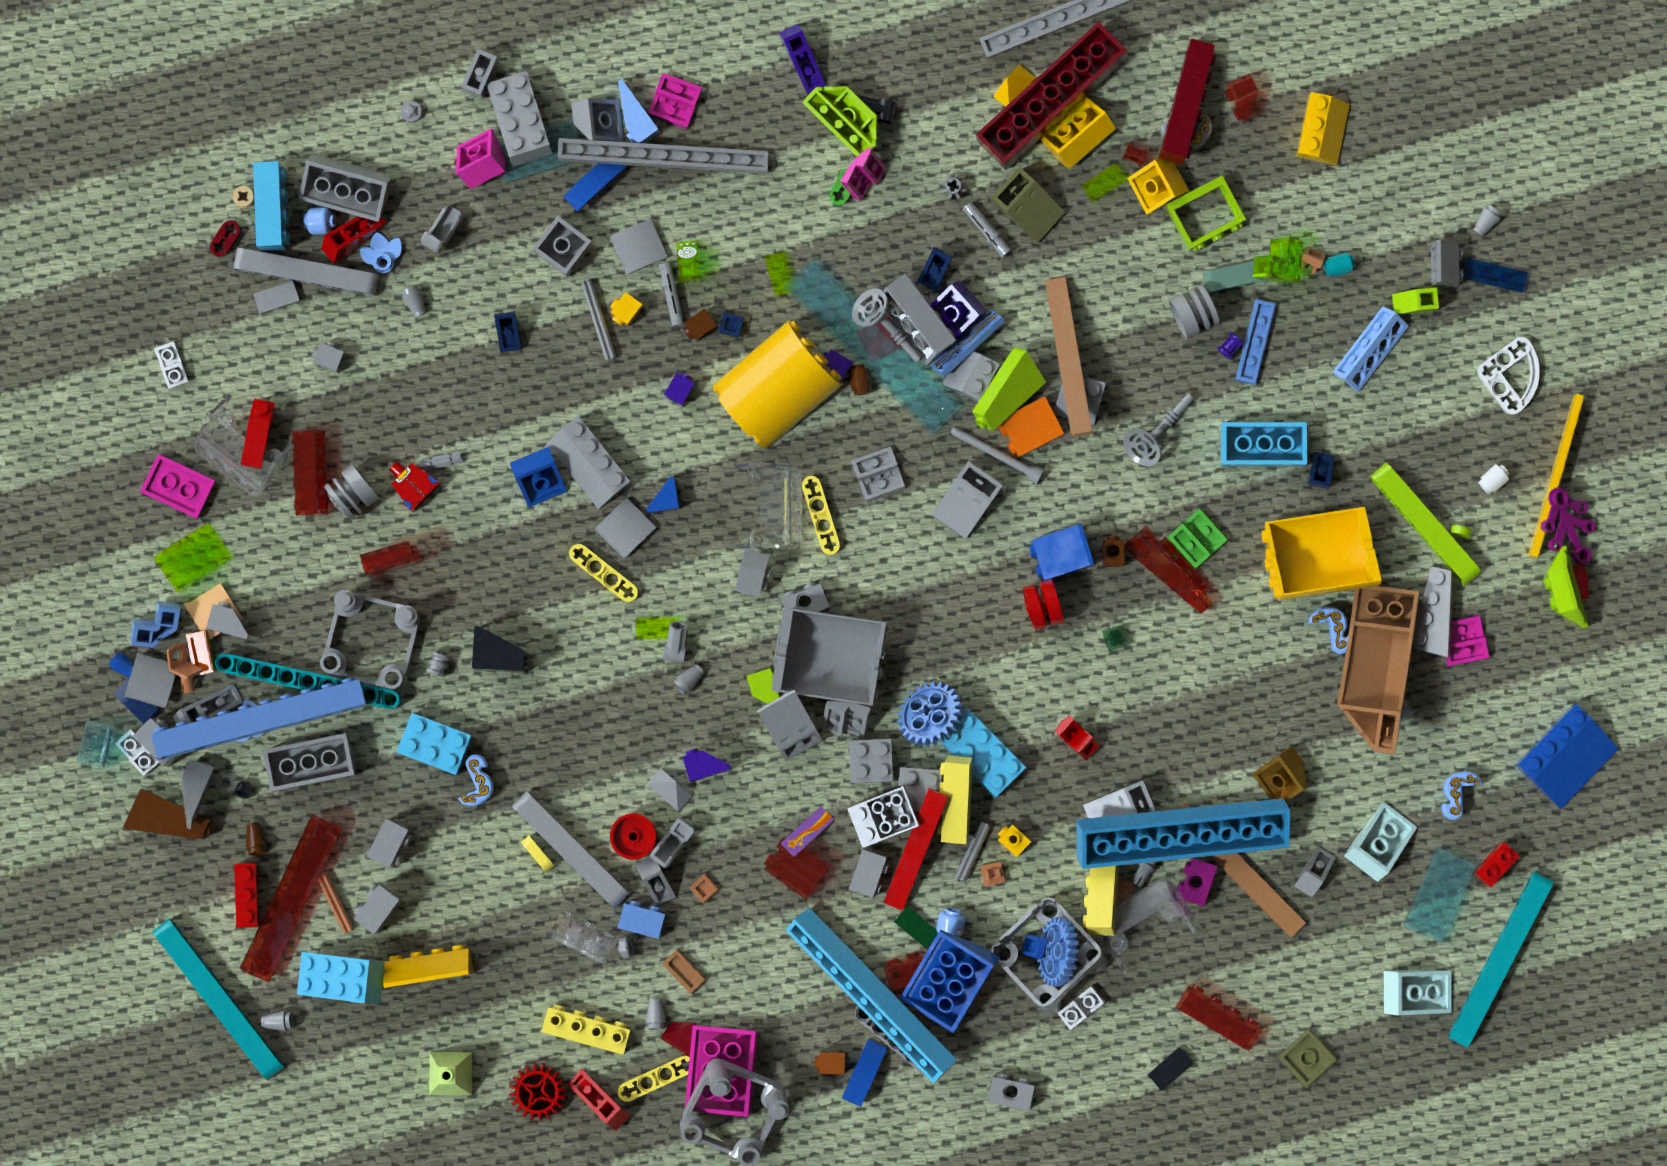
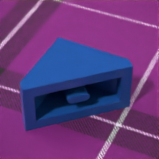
[646,476,679,514]

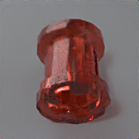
[1122,142,1149,167]

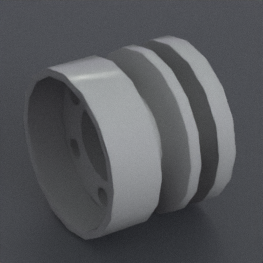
[1168,284,1220,339]
[324,464,380,521]

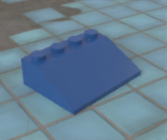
[1514,704,1619,810]
[900,929,1000,1033]

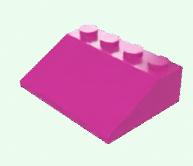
[685,1025,759,1117]

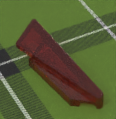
[1124,525,1212,613]

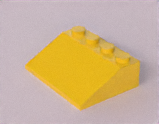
[383,945,474,988]

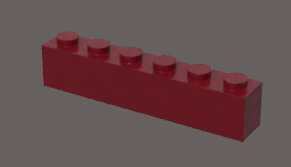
[1158,38,1217,165]

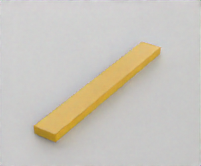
[1528,394,1584,559]

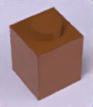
[815,1052,845,1074]

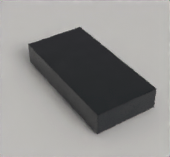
[1147,1047,1193,1091]

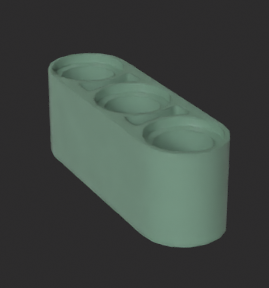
[1202,260,1266,294]

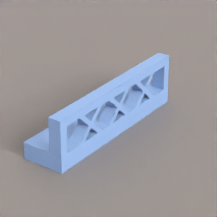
[1332,306,1409,392]

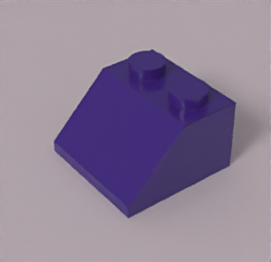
[682,748,731,782]

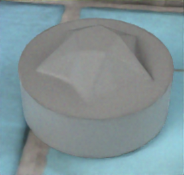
[401,101,422,123]
[618,937,634,959]

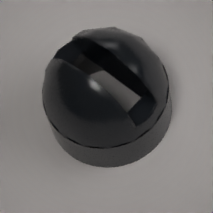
[234,781,253,799]

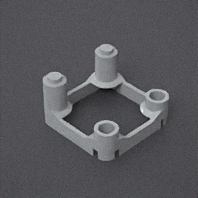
[320,590,421,690]
[991,897,1108,1015]
[679,1058,789,1166]

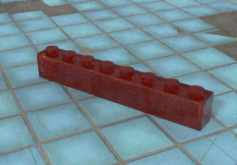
[239,814,341,982]

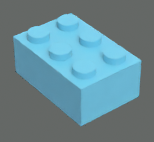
[397,713,473,776]

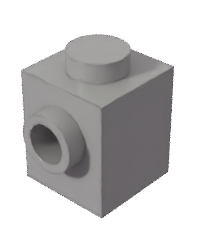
[311,341,346,373]

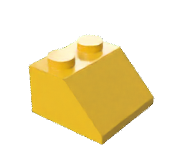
[1127,158,1189,215]

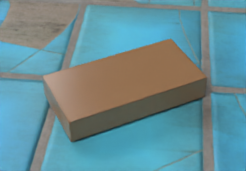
[662,949,707,994]

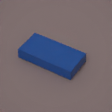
[1021,934,1047,960]

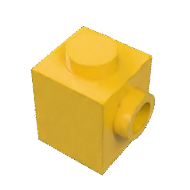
[610,292,643,327]
[998,825,1031,857]

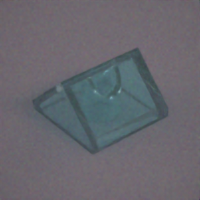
[77,720,119,768]

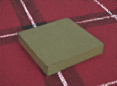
[1277,1028,1338,1088]

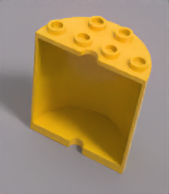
[712,320,843,449]
[1261,507,1382,601]

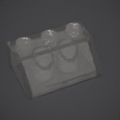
[548,911,618,965]

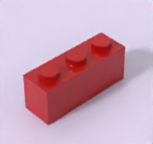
[234,863,261,928]

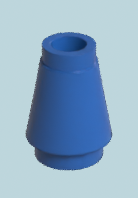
[108,651,134,678]

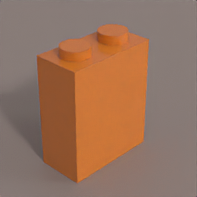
[998,396,1064,457]

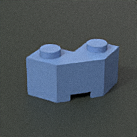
[130,601,180,648]

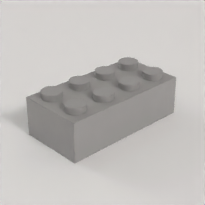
[486,71,553,167]
[263,733,357,792]

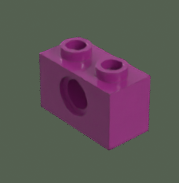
[1176,858,1217,907]

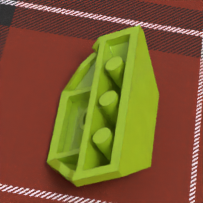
[802,86,878,156]
[1543,545,1589,629]

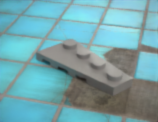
[1413,567,1454,658]

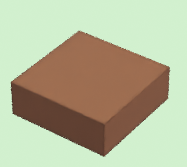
[689,874,719,903]

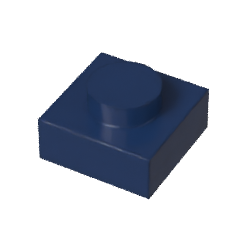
[719,312,744,338]

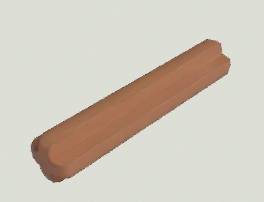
[318,874,354,933]

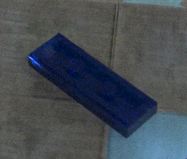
[1463,258,1528,293]

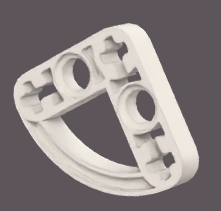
[1477,337,1539,415]

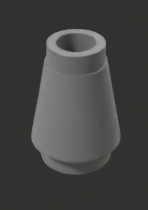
[1473,204,1502,236]
[401,284,426,317]
[673,664,704,695]
[646,999,667,1030]
[261,1010,294,1031]

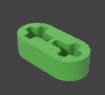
[829,168,851,206]

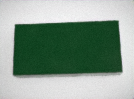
[894,906,938,949]

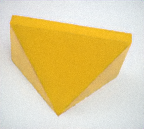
[993,64,1036,107]

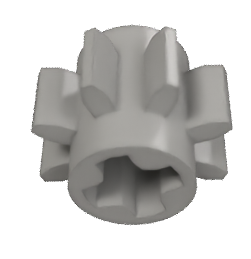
[940,174,966,200]

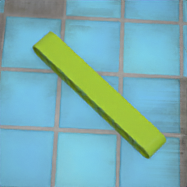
[1370,463,1481,586]

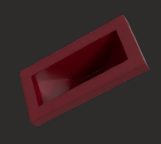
[660,1022,696,1057]

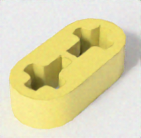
[521,835,555,873]

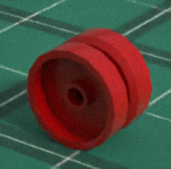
[1022,579,1064,632]
[610,813,657,860]

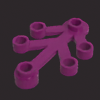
[1541,487,1595,564]

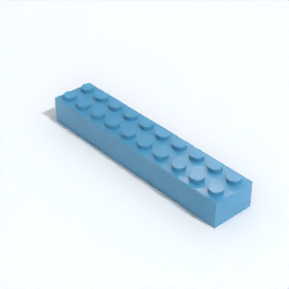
[1076,798,1290,869]

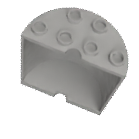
[772,607,889,706]

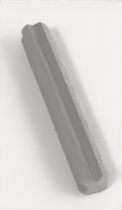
[581,280,616,361]

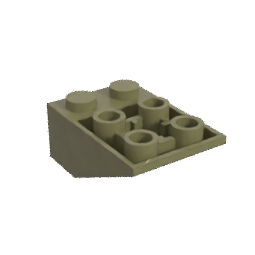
[990,167,1065,243]

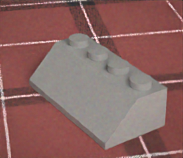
[298,154,393,222]
[878,274,956,366]
[547,416,632,510]

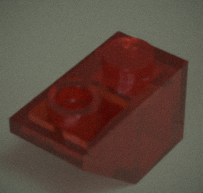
[1224,73,1259,125]

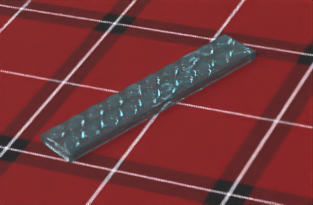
[784,258,962,435]

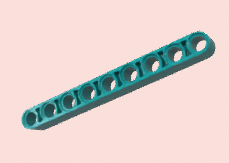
[215,654,401,710]
[1448,871,1554,1048]
[152,918,284,1081]

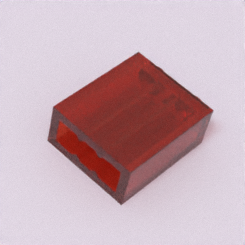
[360,541,420,578]
[764,836,831,900]

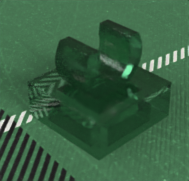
[1102,625,1129,652]

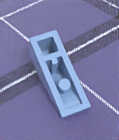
[618,79,661,144]

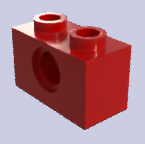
[1472,842,1520,888]

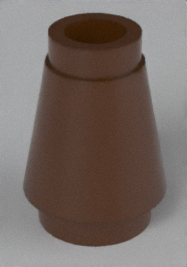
[246,823,267,855]

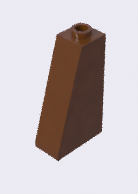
[123,789,214,839]

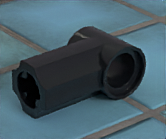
[857,95,897,124]

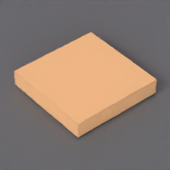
[185,583,243,640]

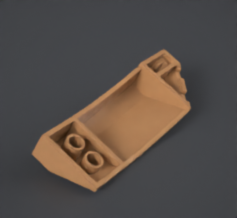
[1337,586,1420,755]

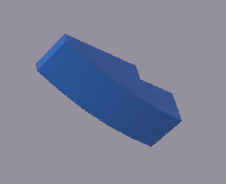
[563,163,627,212]
[842,1039,887,1107]

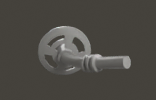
[852,288,921,362]
[1123,393,1194,466]

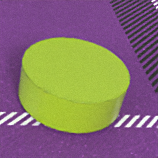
[1450,525,1472,539]

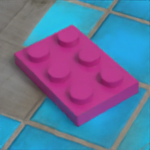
[140,454,216,519]

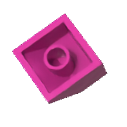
[456,128,506,189]

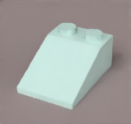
[1344,802,1417,882]
[1384,970,1451,1015]

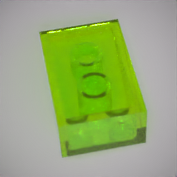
[153,523,232,594]

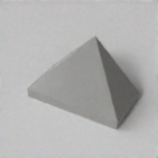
[647,768,692,812]

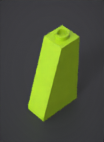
[972,347,1046,431]

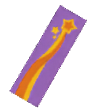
[781,807,835,857]

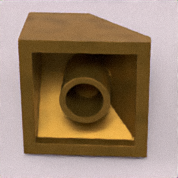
[1252,746,1306,802]

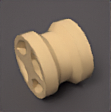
[233,186,255,209]

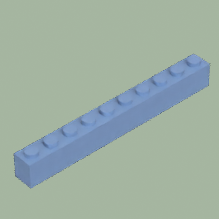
[151,677,366,761]

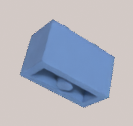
[618,900,666,939]

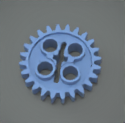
[897,681,964,748]
[1037,917,1079,987]

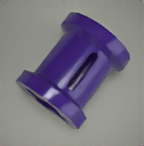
[1217,332,1244,360]

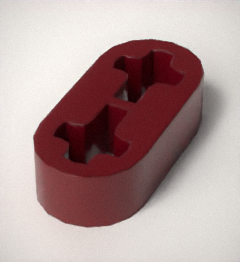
[210,220,241,258]

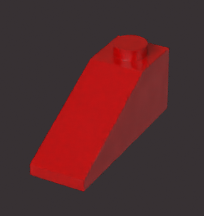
[321,216,387,264]
[241,398,276,469]
[567,1068,631,1131]

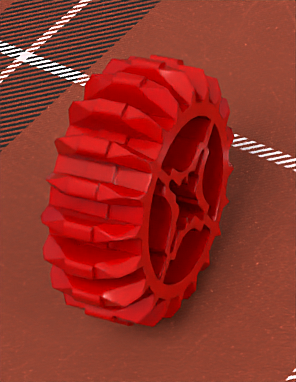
[509,1063,567,1121]

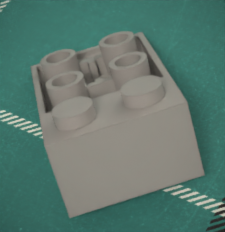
[931,461,1003,539]
[757,690,822,761]
[1083,780,1156,818]
[847,786,920,848]

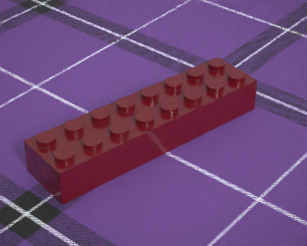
[975,21,1128,170]

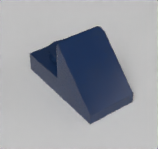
[917,247,953,291]
[494,311,521,352]
[1306,451,1335,489]

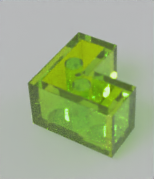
[1253,238,1303,284]

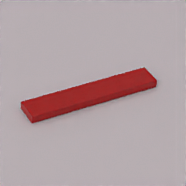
[883,788,949,911]

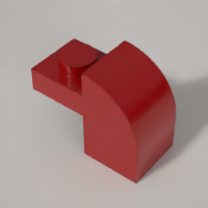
[1054,715,1101,761]

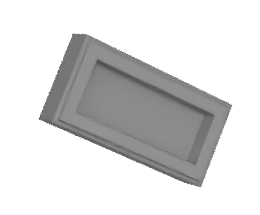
[253,281,300,315]

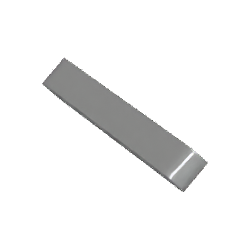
[233,248,379,296]
[512,791,630,909]

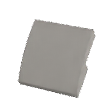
[610,219,668,275]
[851,446,906,503]
[595,498,656,559]
[125,653,176,708]
[822,701,871,739]

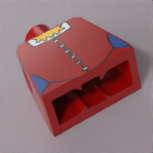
[389,461,441,512]

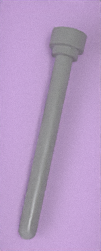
[951,428,1044,484]

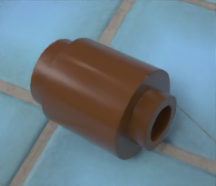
[848,364,872,396]

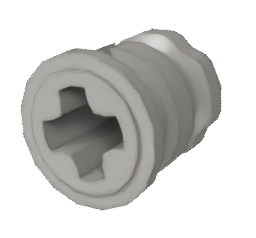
[426,651,451,677]

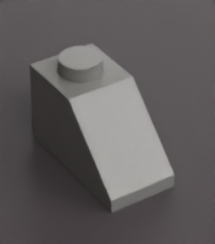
[206,601,251,640]
[1294,846,1336,897]
[635,856,676,907]

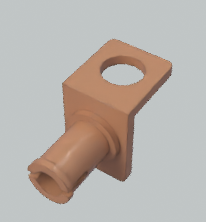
[166,642,203,693]

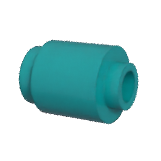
[1323,252,1356,278]

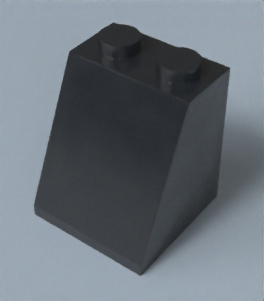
[472,626,530,673]

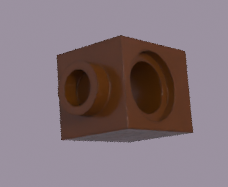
[683,308,717,342]
[1102,536,1125,567]

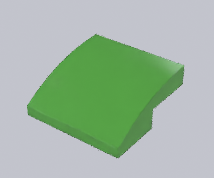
[1168,508,1228,569]

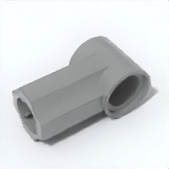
[663,621,688,664]

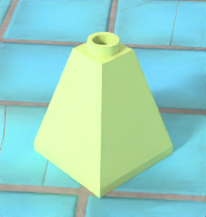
[429,1052,472,1095]

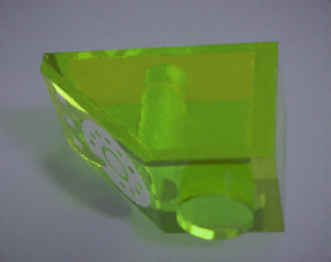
[676,240,701,284]

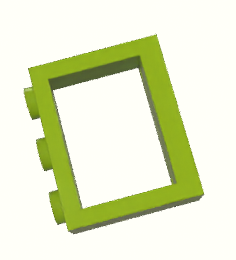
[1165,176,1246,252]

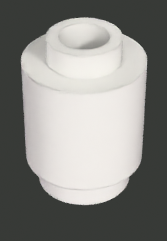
[1478,464,1510,495]

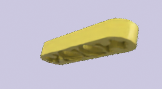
[802,476,840,555]
[569,544,638,602]
[618,1055,690,1102]

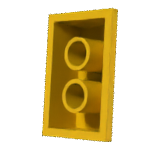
[1296,92,1350,165]
[1040,97,1116,169]

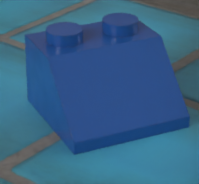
[510,447,568,507]

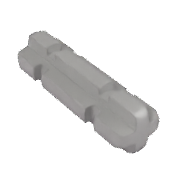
[421,451,463,471]

